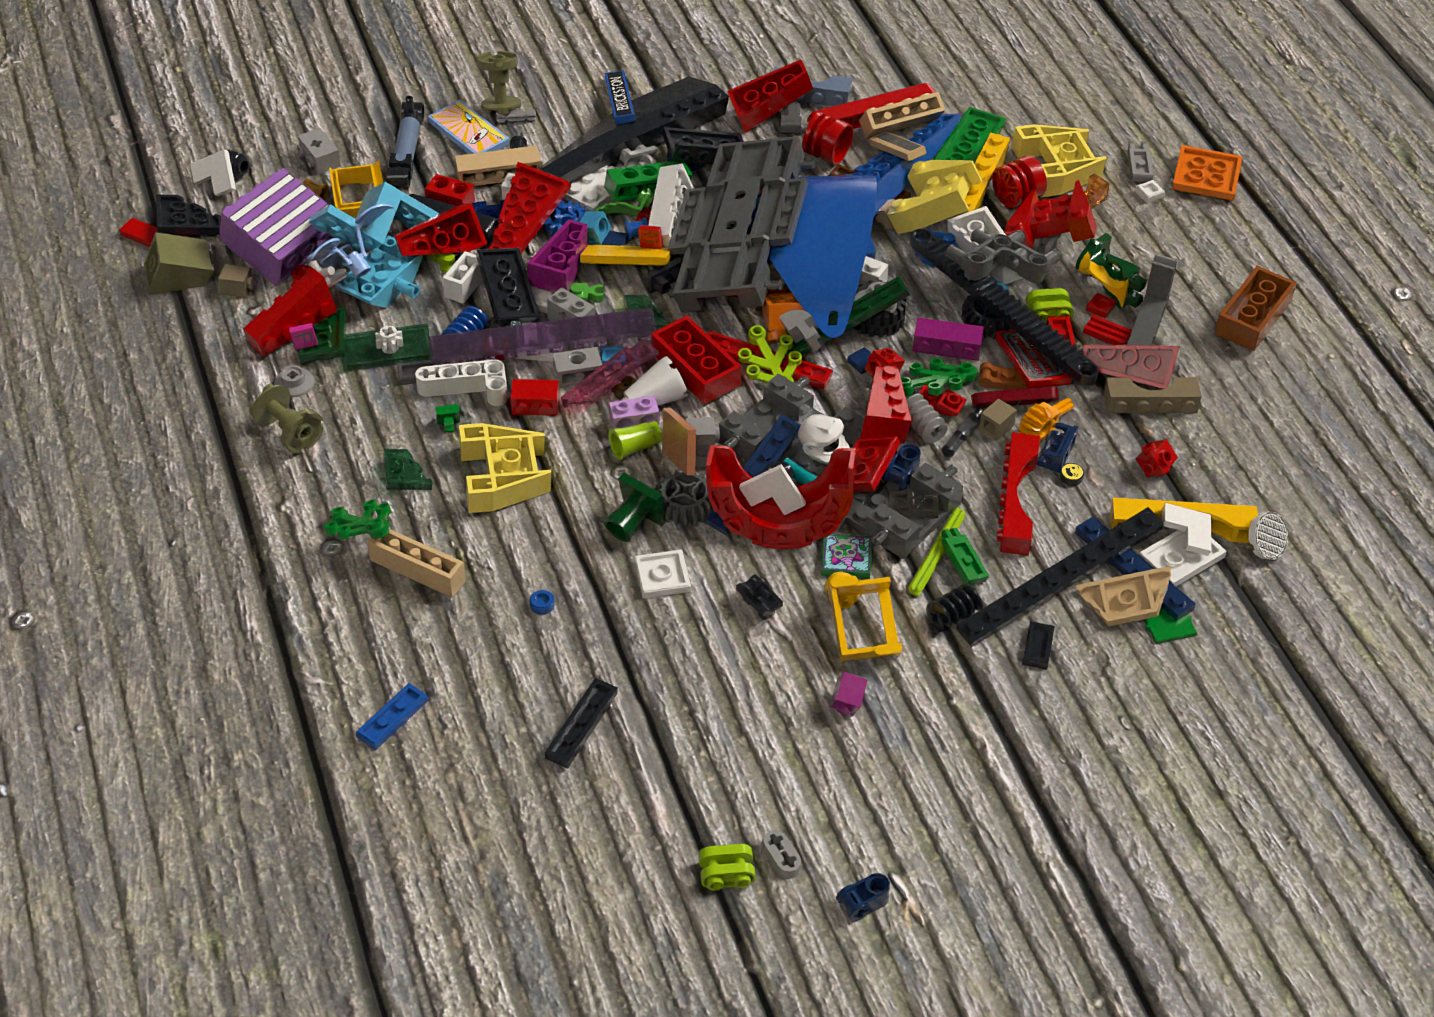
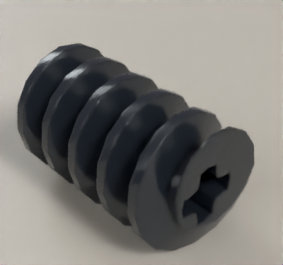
[926,584,983,632]

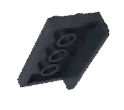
[662,127,744,165]

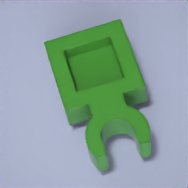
[569,283,603,302]

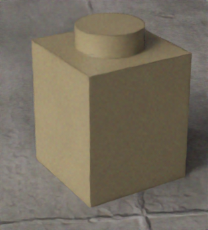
[218,264,255,298]
[979,399,1017,440]

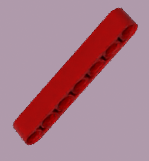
[807,83,936,129]

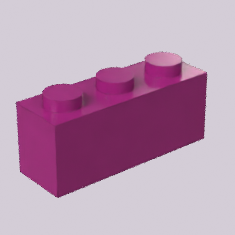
[912,317,984,361]

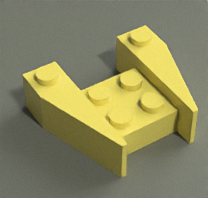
[1011,124,1107,197]
[887,160,983,234]
[459,423,551,513]

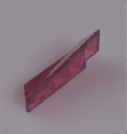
[561,339,659,408]

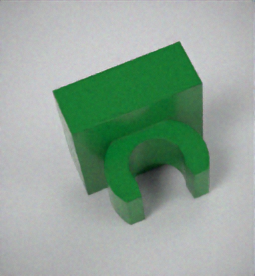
[435,404,460,432]

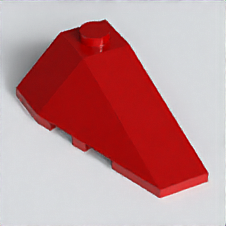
[394,203,487,256]

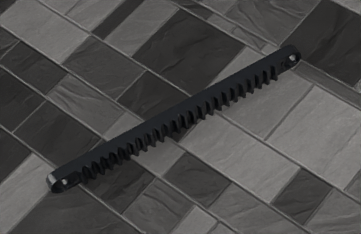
[910,229,1099,385]

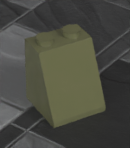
[144,232,214,295]

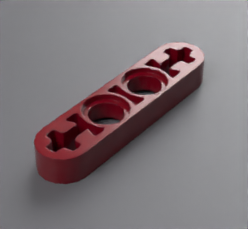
[971,387,1059,409]

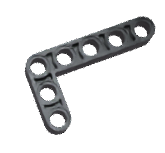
[1127,254,1178,345]

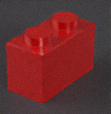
[511,379,559,416]

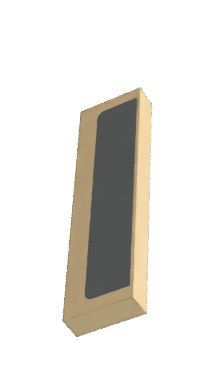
[868,131,926,161]

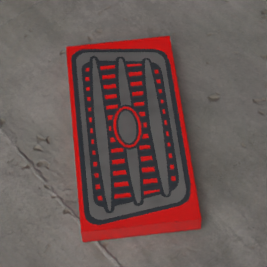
[995,330,1071,388]

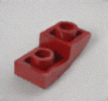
[919,384,967,417]

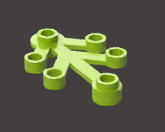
[738,325,802,383]

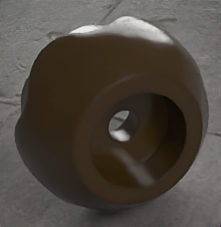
[611,375,637,399]

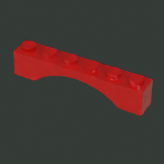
[996,432,1040,556]

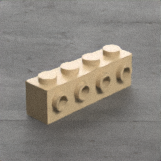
[859,92,945,139]
[455,146,541,186]
[367,529,466,597]

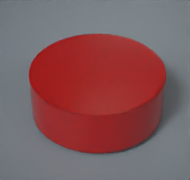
[291,265,310,282]

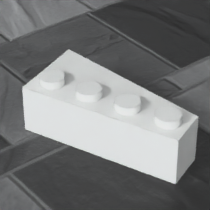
[648,164,694,247]
[947,206,1023,285]

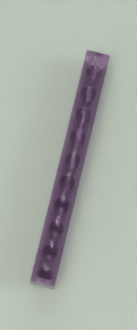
[428,307,656,365]

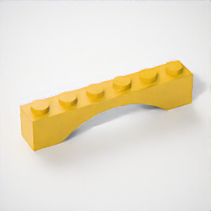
[951,133,1010,218]
[1109,497,1258,543]

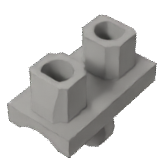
[619,145,658,167]

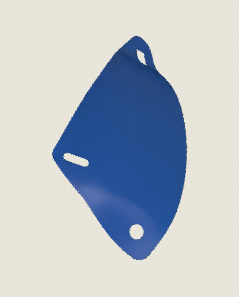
[750,174,877,338]

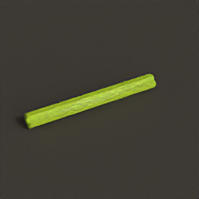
[908,508,966,597]

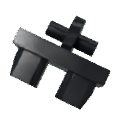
[647,258,682,294]
[736,574,783,620]

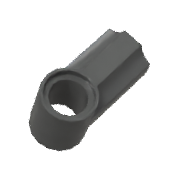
[780,100,802,134]

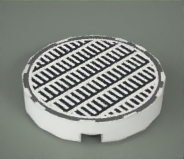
[1249,512,1288,560]

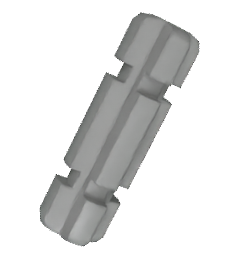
[496,108,536,123]

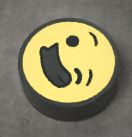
[1060,463,1084,486]

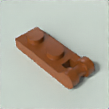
[979,362,1040,390]

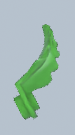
[595,188,654,216]

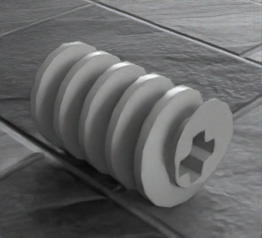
[907,393,948,444]

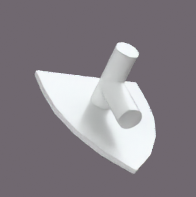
[308,261,348,288]

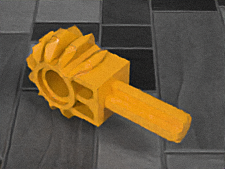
[1018,398,1074,442]

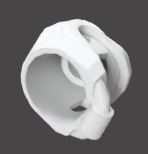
[798,414,850,465]

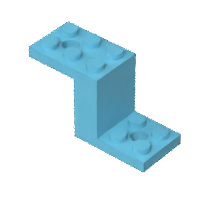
[308,182,439,253]

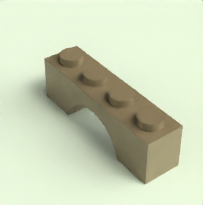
[1103,377,1202,413]

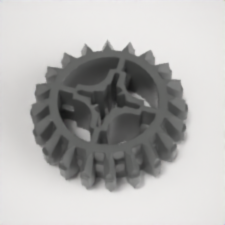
[654,470,713,527]

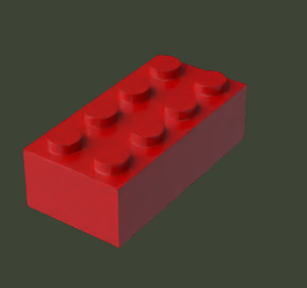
[651,315,741,405]

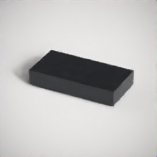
[1022,621,1055,670]

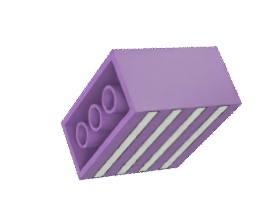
[219,168,333,286]

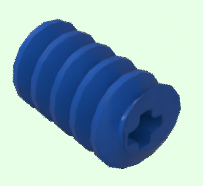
[441,306,488,351]

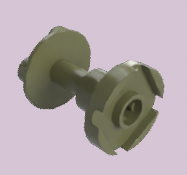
[477,51,521,114]
[249,384,324,454]

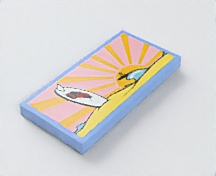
[428,100,510,154]

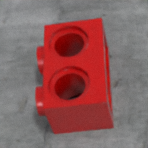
[425,174,475,206]

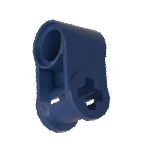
[882,444,921,489]
[836,873,890,922]

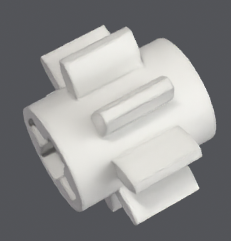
[375,326,403,354]

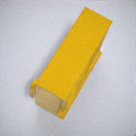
[329,160,383,218]
[829,576,902,663]

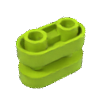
[1025,288,1074,323]
[698,844,756,891]

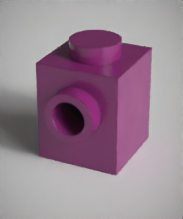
[830,672,868,715]

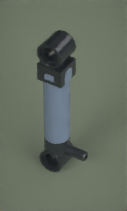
[387,95,424,188]

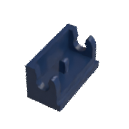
[1036,423,1078,473]

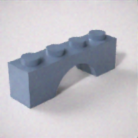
[773,66,852,106]

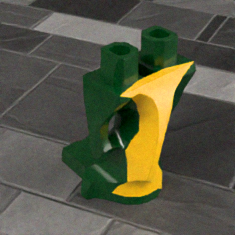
[1075,233,1147,309]

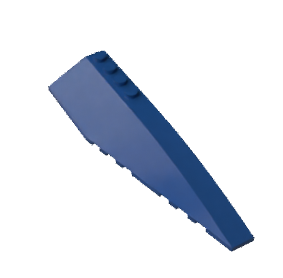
[844,113,961,217]

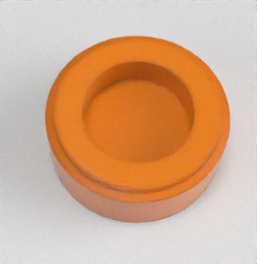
[766,329,788,344]

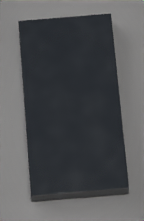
[476,248,540,324]

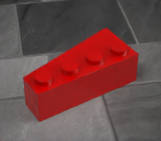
[243,266,337,357]

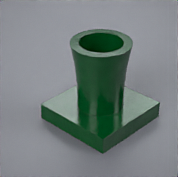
[603,472,667,542]

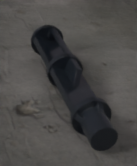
[941,407,984,458]

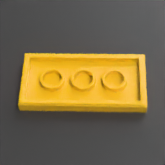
[580,245,672,266]

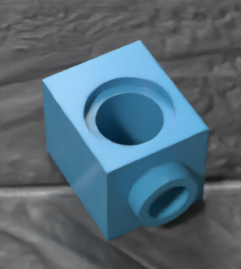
[580,211,611,244]

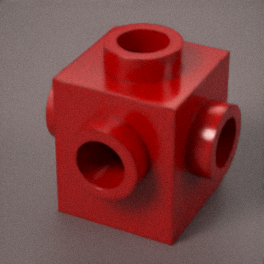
[865,348,905,378]
[1135,439,1178,477]

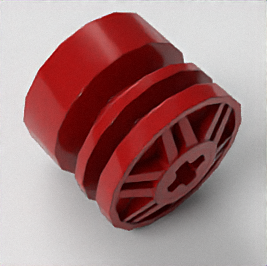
[802,112,854,165]
[992,155,1047,208]

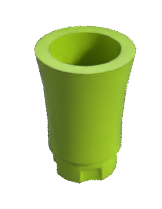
[608,421,662,460]

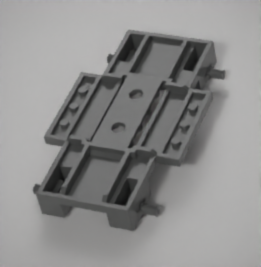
[667,136,815,312]
[718,374,963,559]

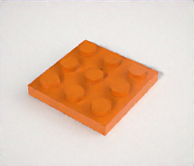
[1172,145,1243,201]

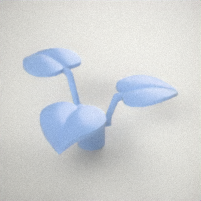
[307,204,394,278]

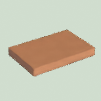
[662,408,696,475]

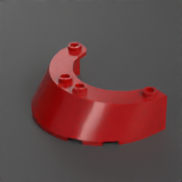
[706,445,856,550]

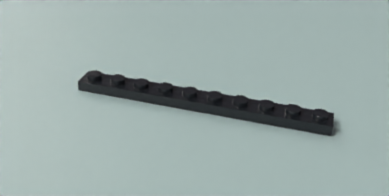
[956,507,1164,647]

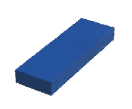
[356,683,429,751]

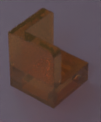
[1084,173,1110,210]

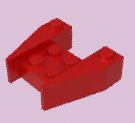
[1004,180,1097,249]

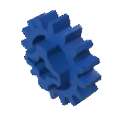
[543,200,585,236]

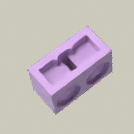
[609,396,659,429]

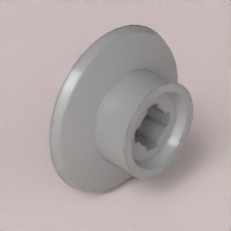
[274,365,315,397]

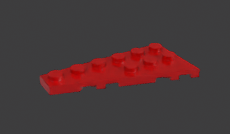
[489,162,571,254]

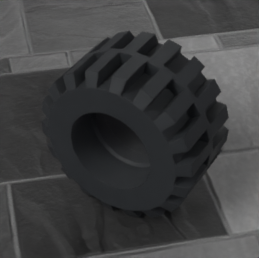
[854,280,907,337]

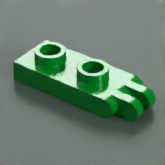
[941,527,989,585]

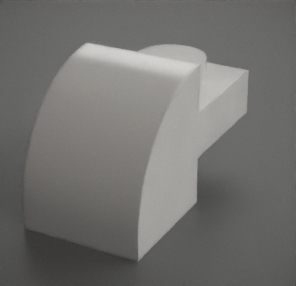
[779,310,821,352]

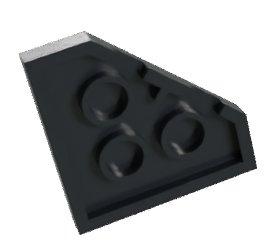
[156,194,221,236]

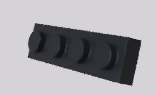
[545,678,618,769]

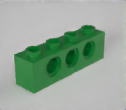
[604,161,693,202]

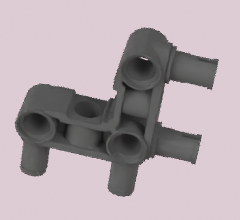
[945,228,1060,283]

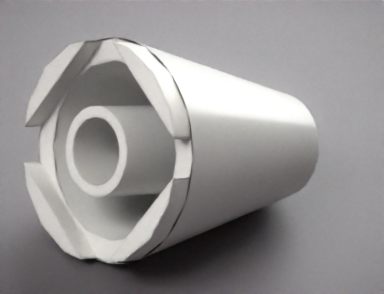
[622,356,688,406]

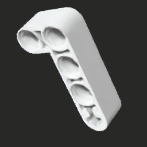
[415,360,508,406]

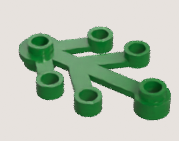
[901,358,978,397]
[323,499,392,540]

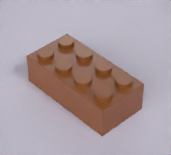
[1214,266,1297,351]

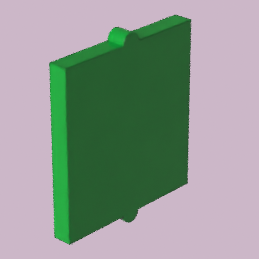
[1144,608,1197,644]

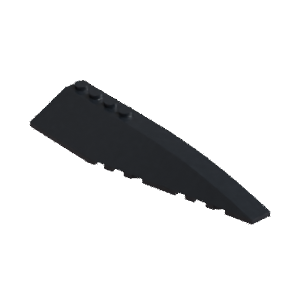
[538,76,729,182]

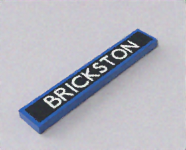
[605,70,636,125]

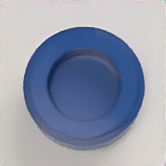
[530,590,555,615]

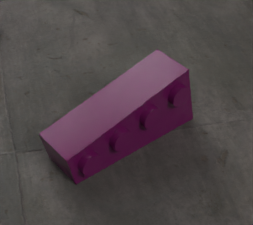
[527,219,588,292]

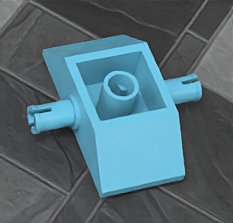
[335,235,423,308]

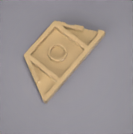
[1076,566,1172,627]

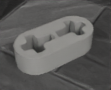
[763,830,801,879]

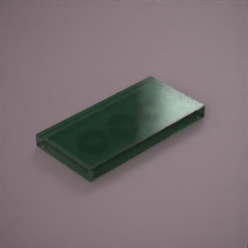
[342,323,434,372]

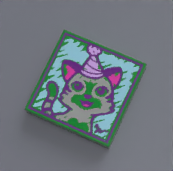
[821,534,872,579]

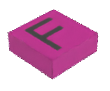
[290,323,318,350]

